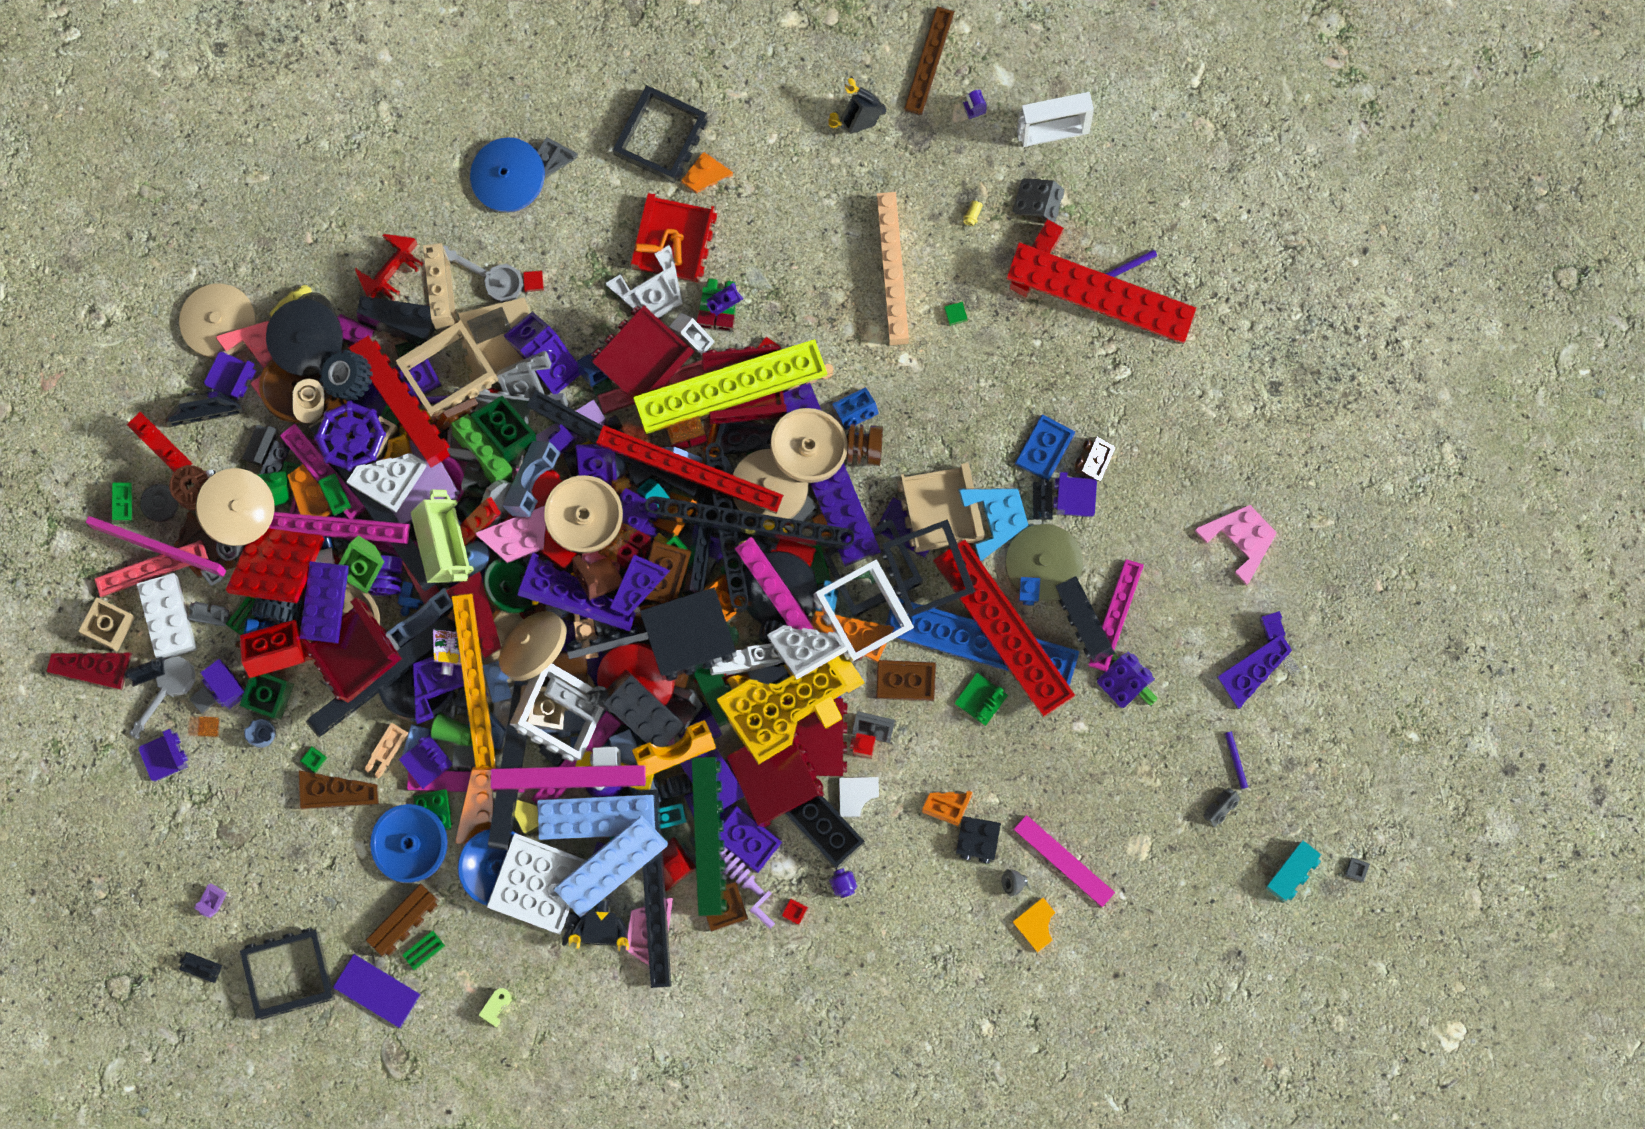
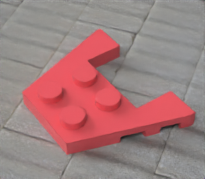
[216,320,272,398]

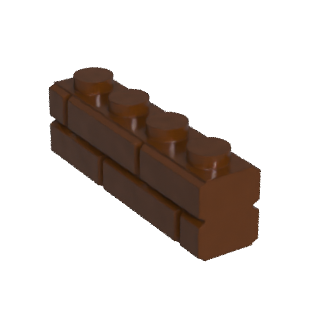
[366,883,439,957]

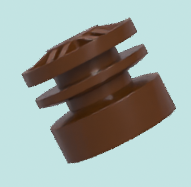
[846,424,883,466]

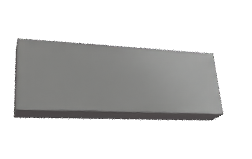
[544,677,599,722]

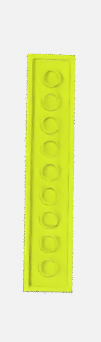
[633,339,828,434]

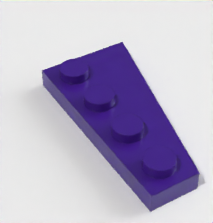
[1217,634,1292,709]

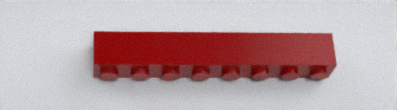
[349,335,450,468]

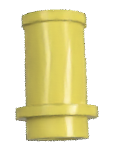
[963,200,983,226]

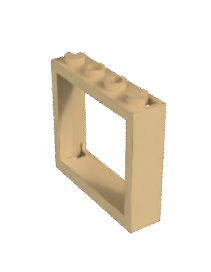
[423,243,457,334]
[396,321,499,421]

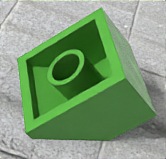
[338,535,384,594]

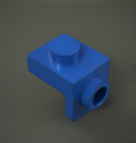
[1019,577,1040,606]

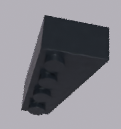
[356,296,437,345]
[1055,576,1115,664]

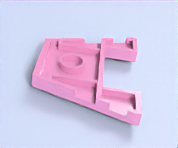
[1195,505,1277,586]

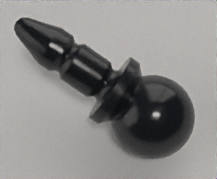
[562,912,581,946]

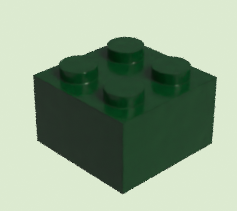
[239,674,294,720]

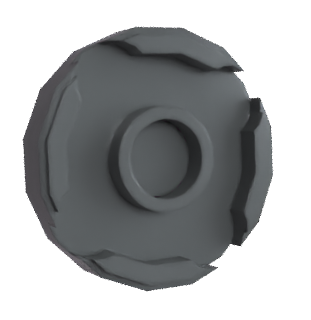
[140,484,179,522]

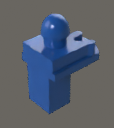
[398,581,424,616]

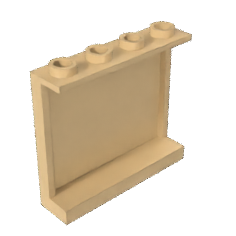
[456,297,538,382]
[897,463,984,552]

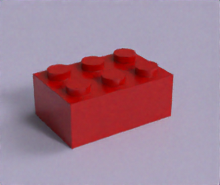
[240,620,305,678]

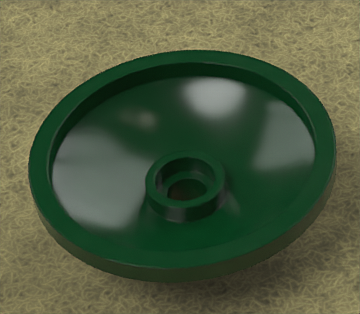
[483,558,533,614]

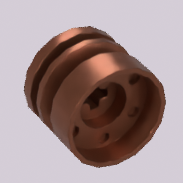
[169,465,210,511]

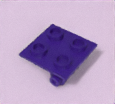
[399,735,453,789]

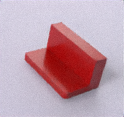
[771,539,816,567]

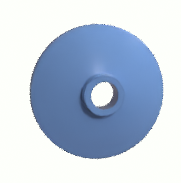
[465,541,489,577]

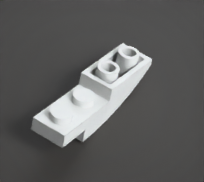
[710,643,784,675]

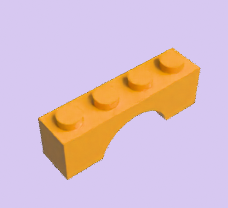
[632,720,716,777]

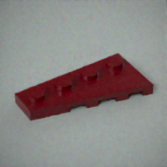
[446,571,502,658]
[46,652,132,691]

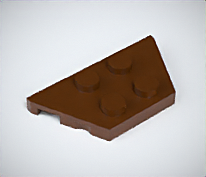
[173,511,237,578]

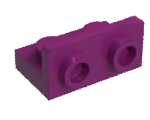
[338,314,375,347]

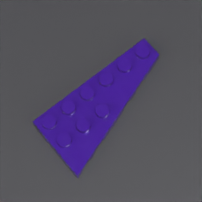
[518,552,636,631]

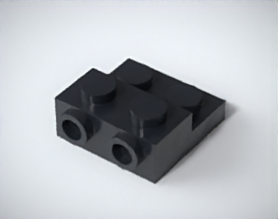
[956,816,1001,864]

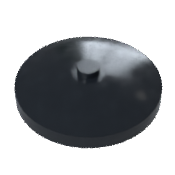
[266,299,343,376]
[742,551,818,624]
[379,651,455,721]

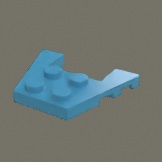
[958,488,1028,561]

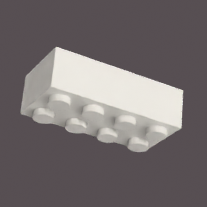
[137,573,197,660]

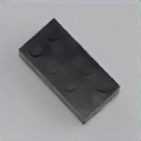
[599,669,685,747]
[784,795,865,870]

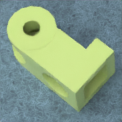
[479,988,511,1028]

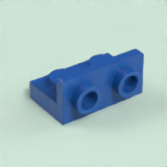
[832,387,879,430]

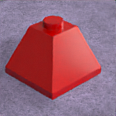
[662,837,696,892]

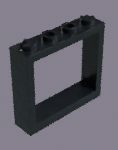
[613,85,709,183]
[823,519,923,618]
[880,519,975,617]
[239,928,335,1020]

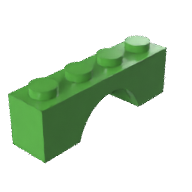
[452,414,512,483]

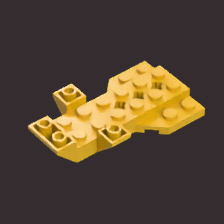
[717,654,865,764]

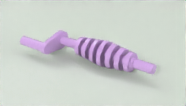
[722,847,775,929]

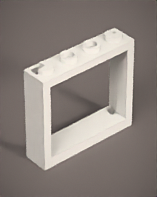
[1017,92,1094,147]
[813,559,914,662]
[509,664,603,762]

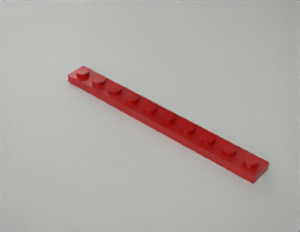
[596,425,784,514]

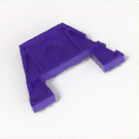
[413,656,488,724]

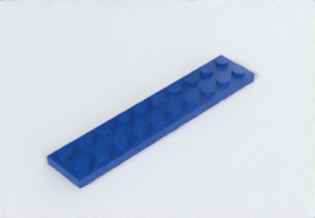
[885,598,1080,686]

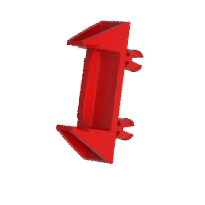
[355,234,424,301]
[126,412,193,472]

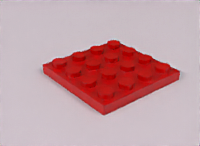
[226,528,325,603]

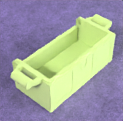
[410,489,474,582]

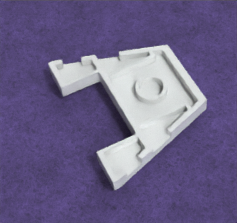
[606,246,683,318]

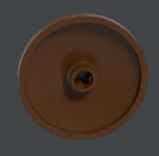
[259,359,334,423]

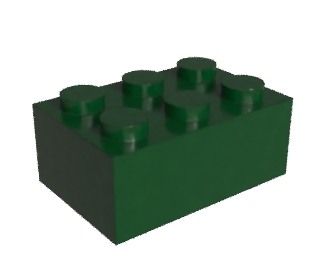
[471,395,536,464]

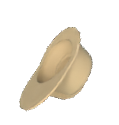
[293,379,324,423]

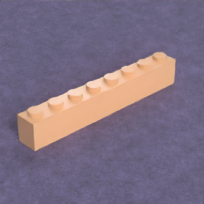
[877,192,909,345]

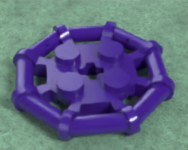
[314,401,386,472]

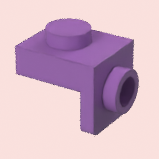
[194,883,227,917]

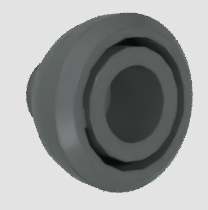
[1002,869,1028,897]

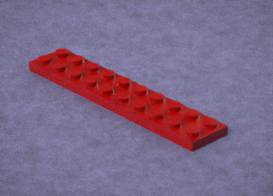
[1006,242,1196,344]
[933,539,1075,718]

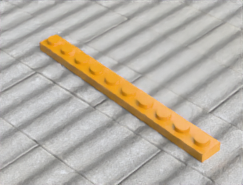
[452,594,497,769]

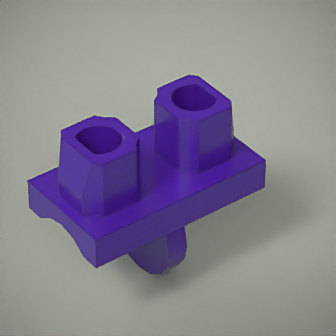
[706,283,744,316]

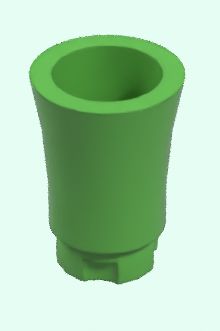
[431,713,473,746]

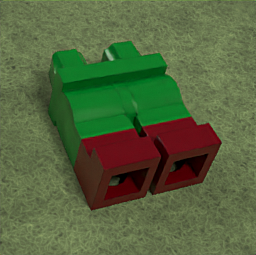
[697,278,737,332]

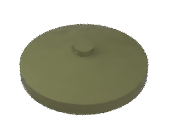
[1006,524,1083,601]

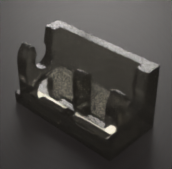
[467,307,511,344]

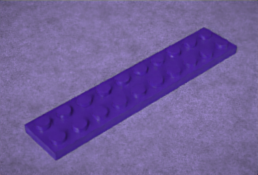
[783,383,881,567]

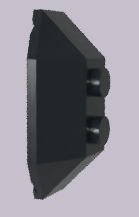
[165,389,244,427]

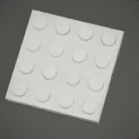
[487,833,586,935]

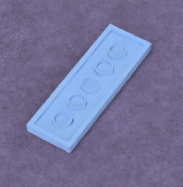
[537,795,655,840]
[554,815,668,917]

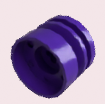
[368,555,403,596]

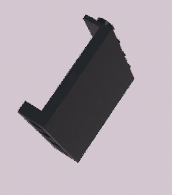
[640,587,737,681]

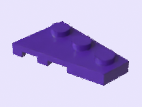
[610,555,670,617]

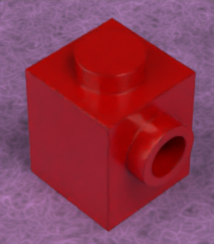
[850,733,876,759]

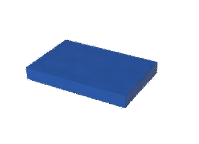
[1015,414,1076,482]

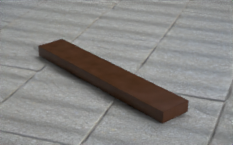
[904,6,955,116]

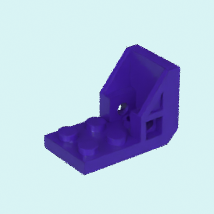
[503,311,580,394]

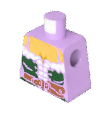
[433,629,462,676]

